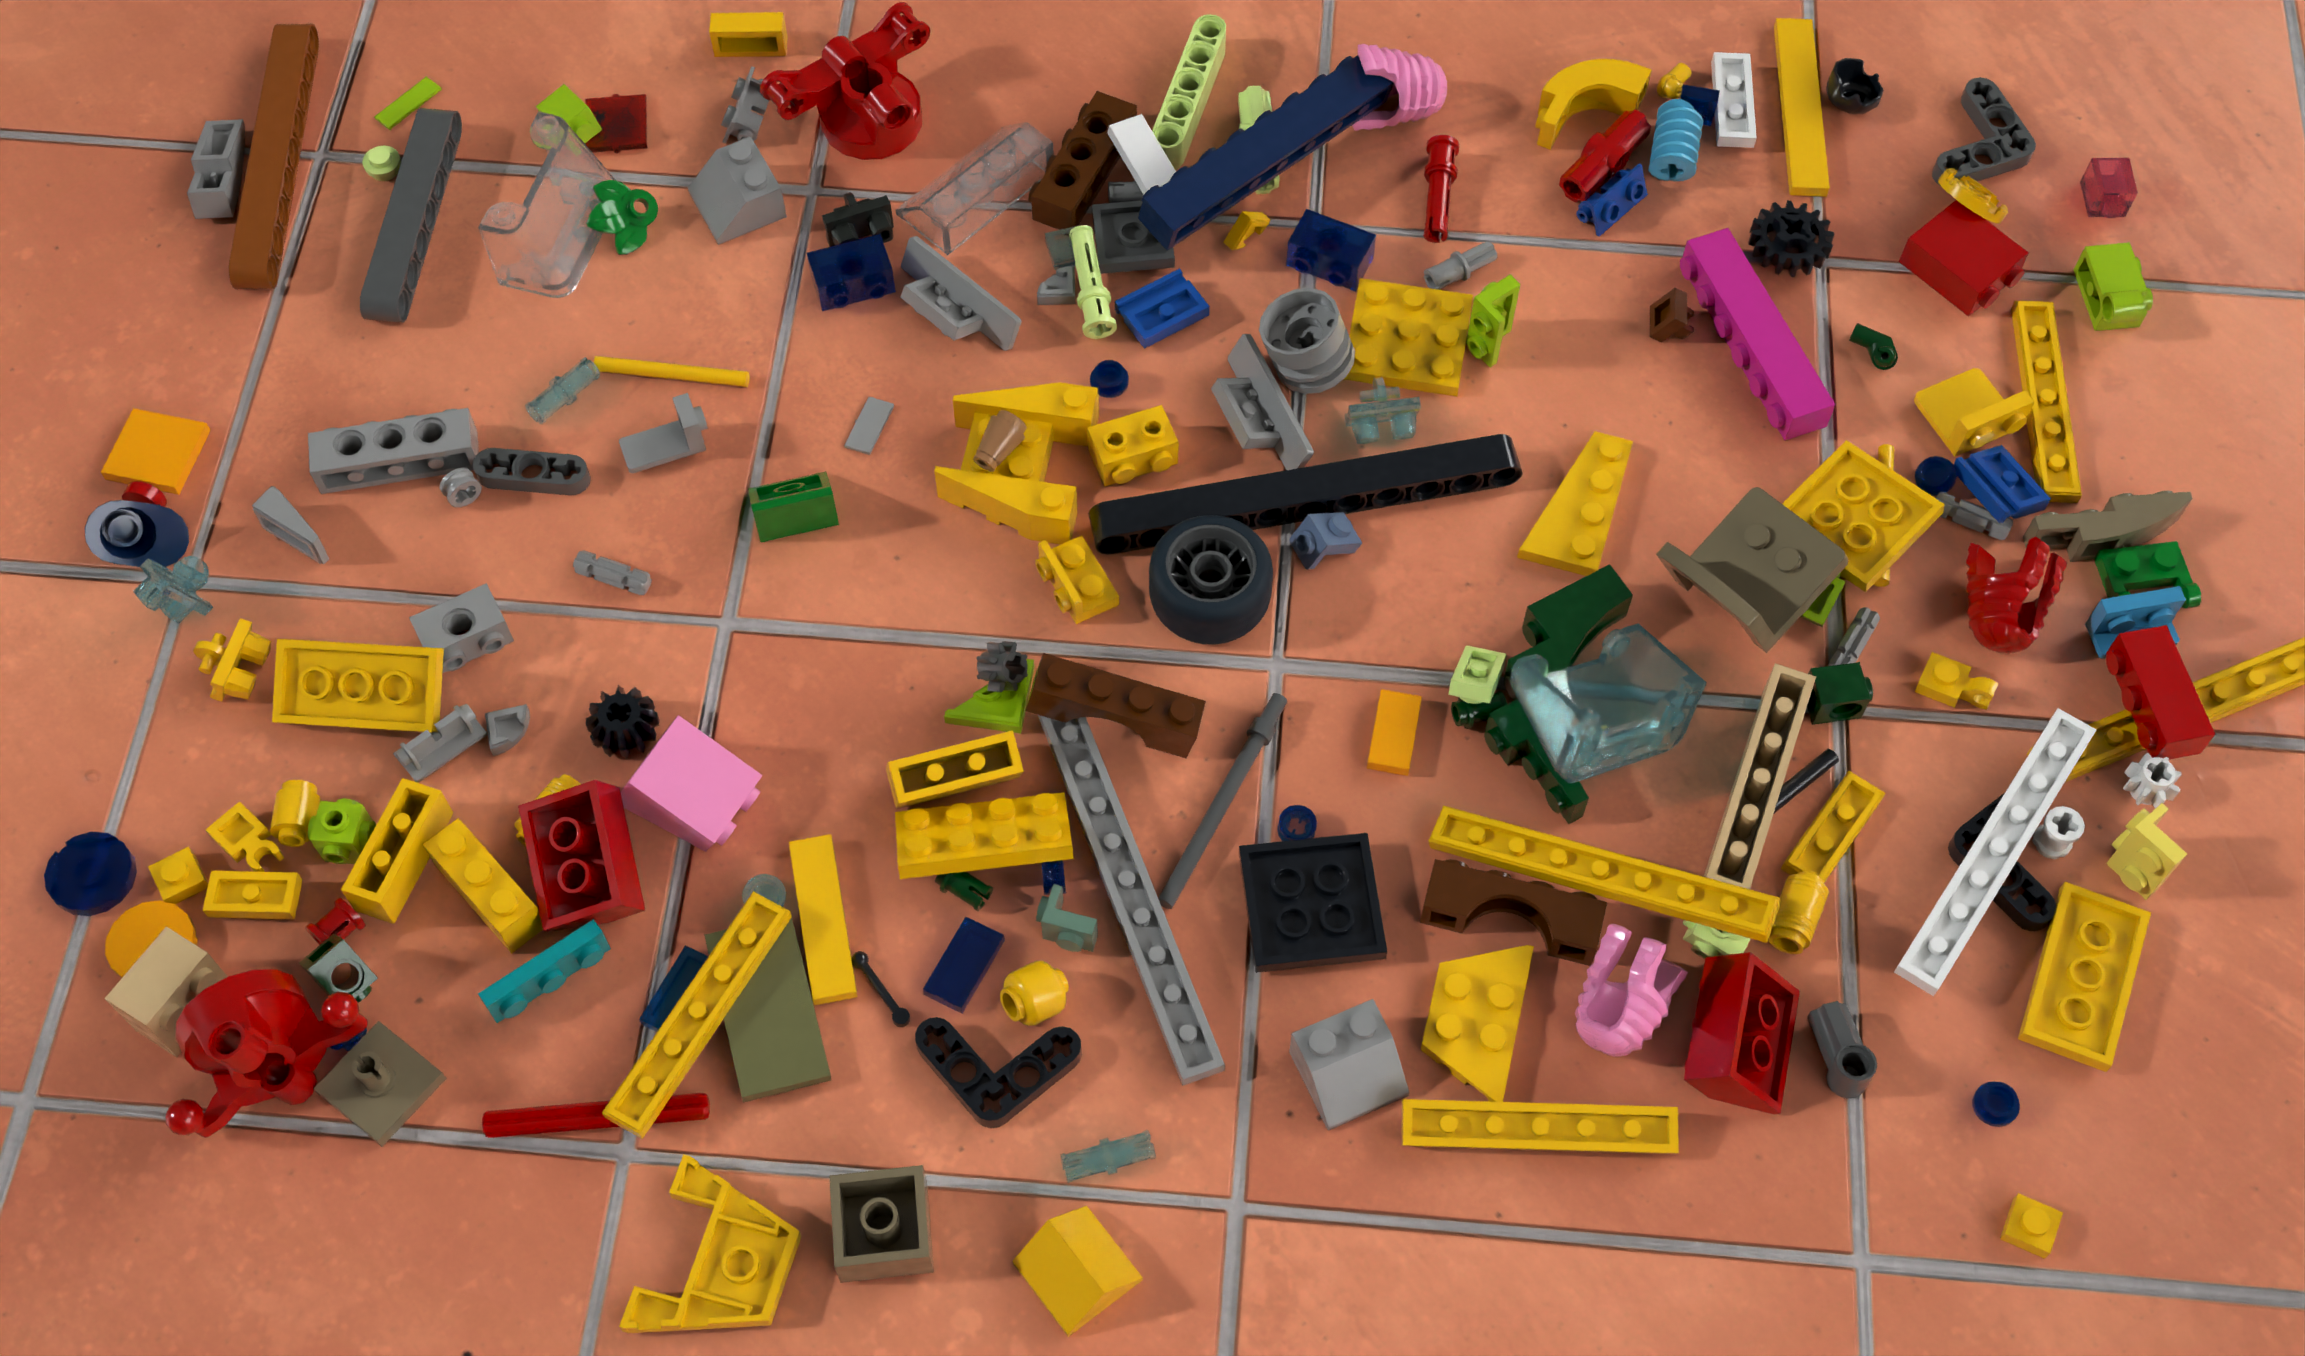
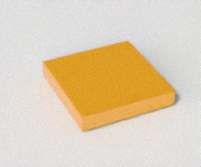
[101,408,211,495]

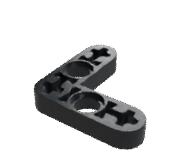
[1948,794,2057,931]
[915,1017,1082,1128]

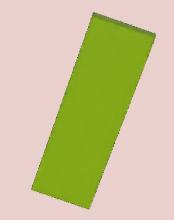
[374,76,442,130]

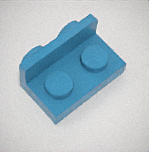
[2085,586,2186,659]

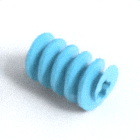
[1648,99,1704,181]

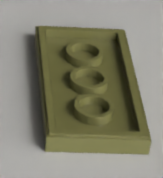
[704,918,831,1103]

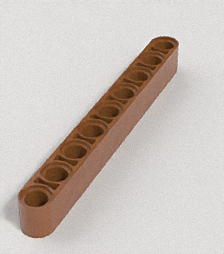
[229,24,319,289]

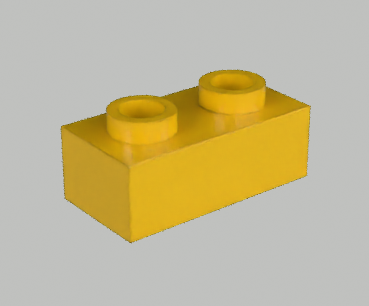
[709,12,788,57]

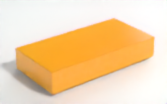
[1366,689,1422,776]

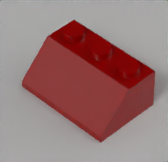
[518,780,646,932]
[1684,952,1800,1114]

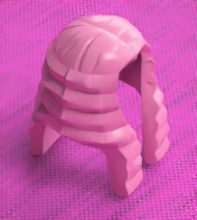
[1352,44,1447,131]
[1575,924,1688,1057]

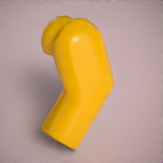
[1657,63,1692,99]

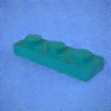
[478,919,611,1023]

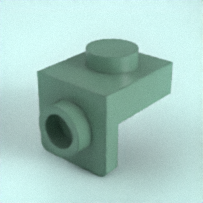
[1036,884,1098,952]

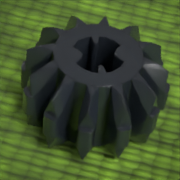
[586,685,660,759]

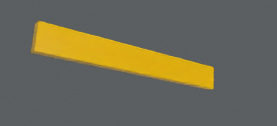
[2027,637,2305,782]
[1428,805,1780,943]

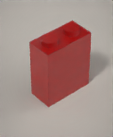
[1899,200,2029,317]

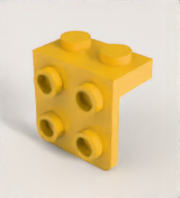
[1914,368,2035,457]

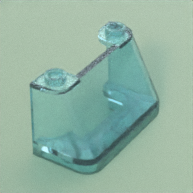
[1510,623,1707,783]

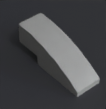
[187,119,245,219]

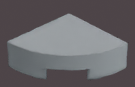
[1037,265,1076,305]
[485,704,530,756]

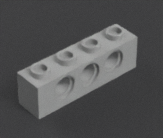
[308,408,479,494]

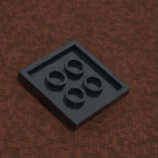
[1239,833,1387,973]

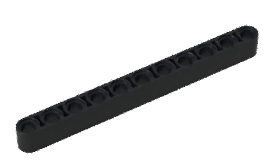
[1088,434,1523,555]

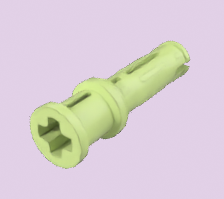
[1069,225,1117,339]

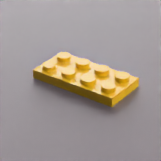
[272,639,444,732]
[895,792,1074,879]
[2018,882,2151,1072]

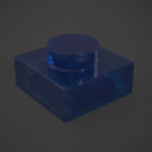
[1679,84,1720,126]

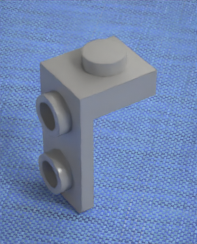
[619,393,708,473]

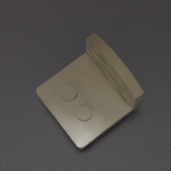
[1656,487,1848,653]

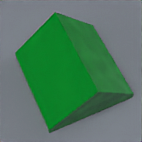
[748,471,839,542]

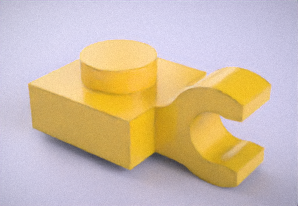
[1915,652,1998,710]

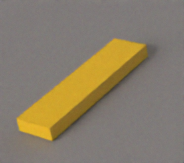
[789,834,858,1006]

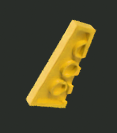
[1517,431,1633,576]

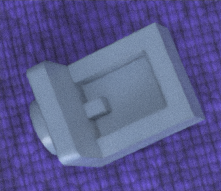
[1289,512,1362,569]

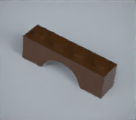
[1025,653,1206,758]
[1420,859,1607,966]

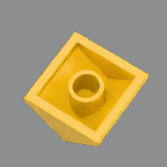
[1012,1206,1143,1337]

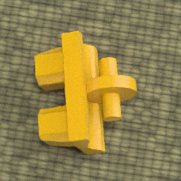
[193,618,271,702]

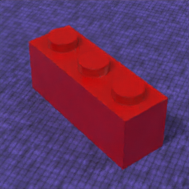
[2106,625,2216,760]

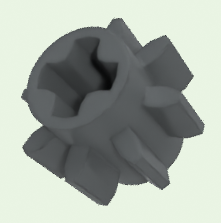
[976,641,1028,692]

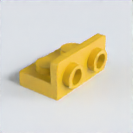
[1035,535,1120,624]

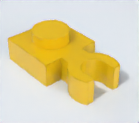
[205,801,284,872]

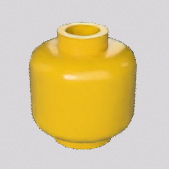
[1000,961,1069,1026]

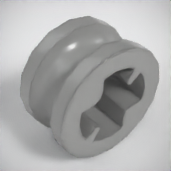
[439,468,482,507]

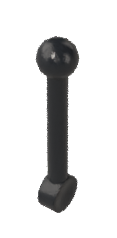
[851,951,910,1027]

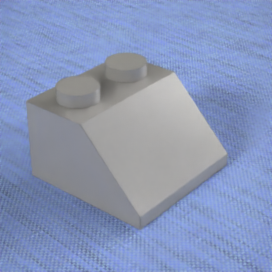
[688,136,787,245]
[1289,999,1410,1130]

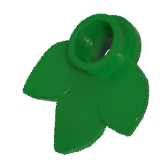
[586,180,658,255]

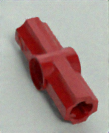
[1559,109,1651,203]

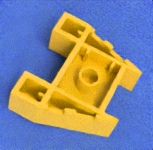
[934,382,1099,545]

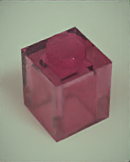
[2080,158,2138,218]

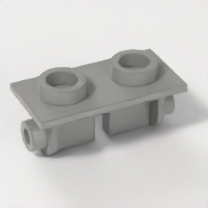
[721,66,769,143]
[393,704,488,783]

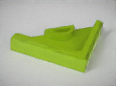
[944,659,1035,734]

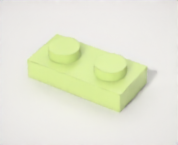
[1448,645,1506,704]

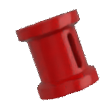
[305,897,366,945]

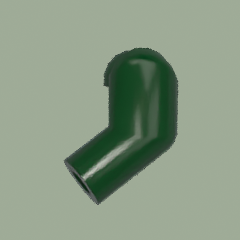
[1849,323,1898,370]

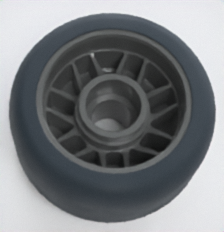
[1149,515,1273,644]

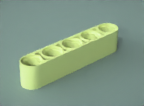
[1152,14,1226,170]

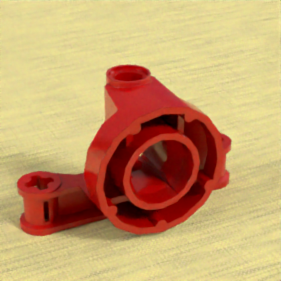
[760,2,931,160]

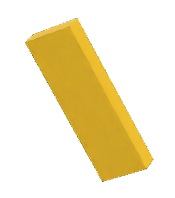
[1781,771,1886,884]

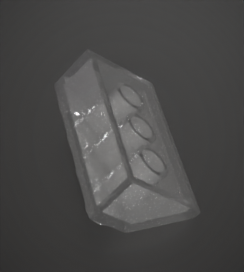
[896,122,1054,256]

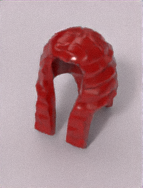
[1966,536,2067,654]

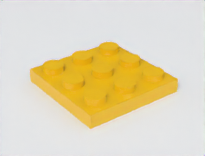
[1343,278,1473,397]
[1782,440,1945,592]

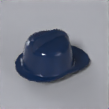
[84,500,189,568]

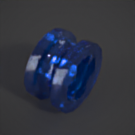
[1277,805,1317,841]
[1042,860,1066,895]

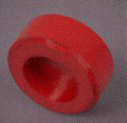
[122,481,167,507]

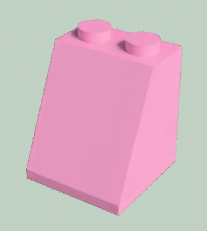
[621,715,763,852]

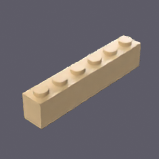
[1704,663,1816,889]

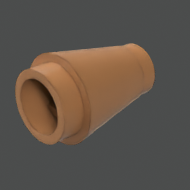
[973,410,1027,472]

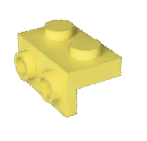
[2106,803,2187,900]

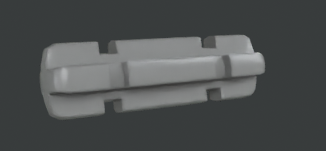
[1936,492,2013,540]
[573,550,652,595]
[1828,607,1880,666]

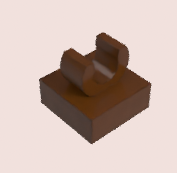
[1650,288,1694,343]

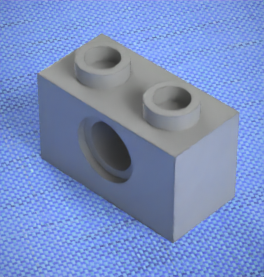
[409,583,514,673]

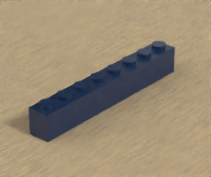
[1138,55,1394,251]

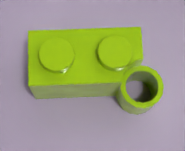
[2073,242,2153,331]

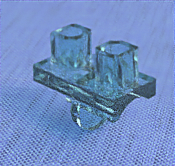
[1344,377,1421,444]
[133,556,213,623]

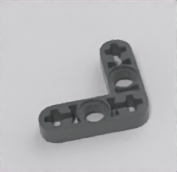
[1932,77,2036,186]

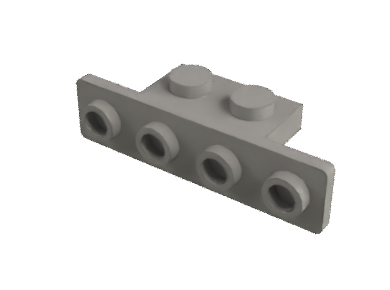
[900,236,1022,351]
[1211,334,1314,470]

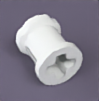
[2032,806,2085,859]

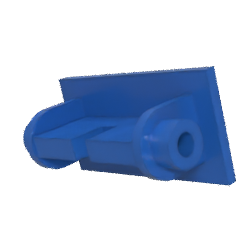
[1576,163,1648,236]

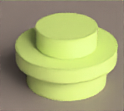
[362,145,401,181]

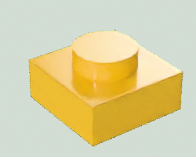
[148,846,208,904]
[2000,1193,2063,1259]

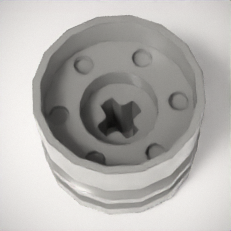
[1259,288,1355,394]

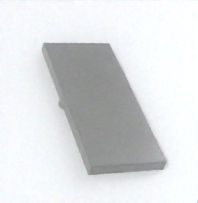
[844,397,894,455]

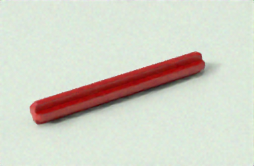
[482,1093,710,1138]

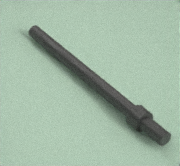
[1158,693,1288,909]

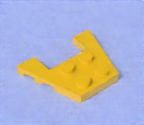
[619,1154,802,1333]

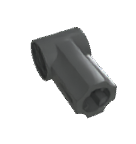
[1807,1001,1877,1099]

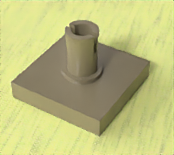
[313,1021,447,1147]

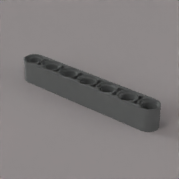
[360,108,462,323]

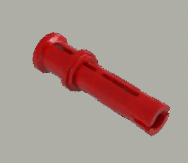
[1423,135,1460,243]

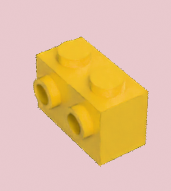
[1087,405,1179,487]

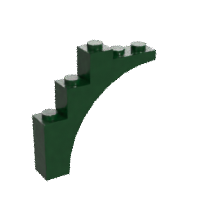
[1484,564,1633,824]

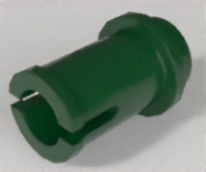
[1451,691,1507,729]
[935,872,993,911]

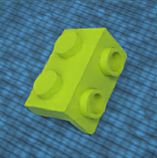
[1466,274,1521,367]

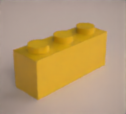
[886,730,1024,809]
[341,778,453,924]
[423,818,543,954]

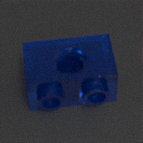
[1286,209,1376,291]
[807,234,896,311]

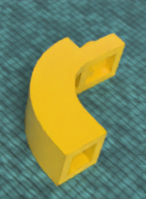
[1535,59,1652,150]

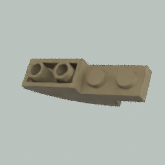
[2023,491,2193,562]

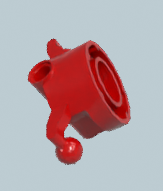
[165,969,368,1138]

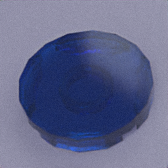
[44,832,137,916]

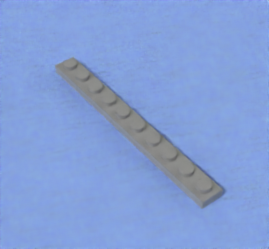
[1038,715,1225,1086]

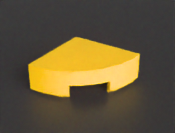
[1223,211,1271,250]

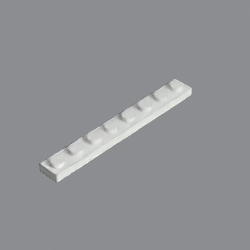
[1894,708,2096,996]

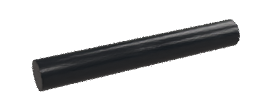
[1774,749,1839,813]

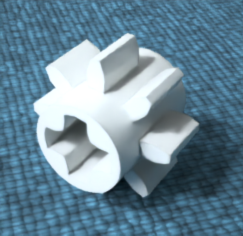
[2123,753,2182,809]

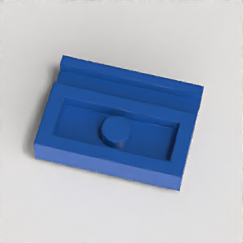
[1115,268,1210,349]
[1951,445,2051,524]

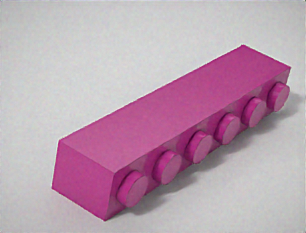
[1680,228,1836,441]

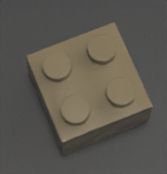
[829,1165,934,1283]

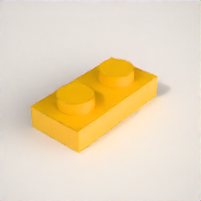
[202,871,303,919]

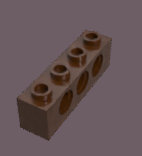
[1028,91,1137,234]

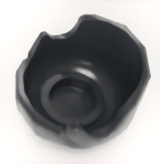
[1826,58,1884,114]

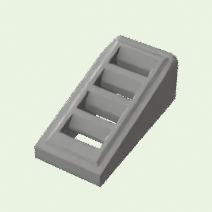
[252,486,329,564]

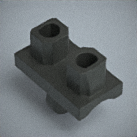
[822,192,894,255]

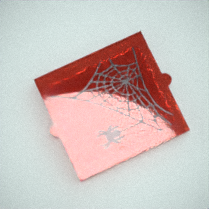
[585,94,647,153]

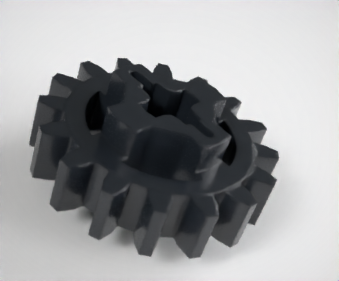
[1748,200,1834,277]

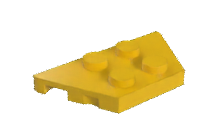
[1421,945,1534,1102]

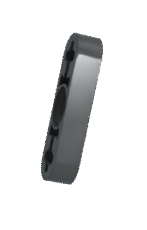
[473,448,591,495]

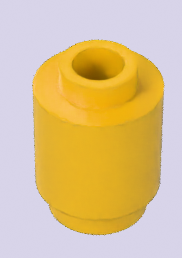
[270,780,320,847]

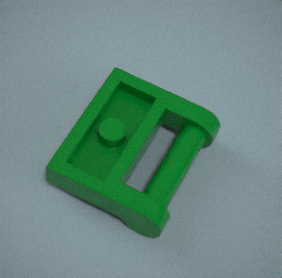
[2094,541,2201,608]

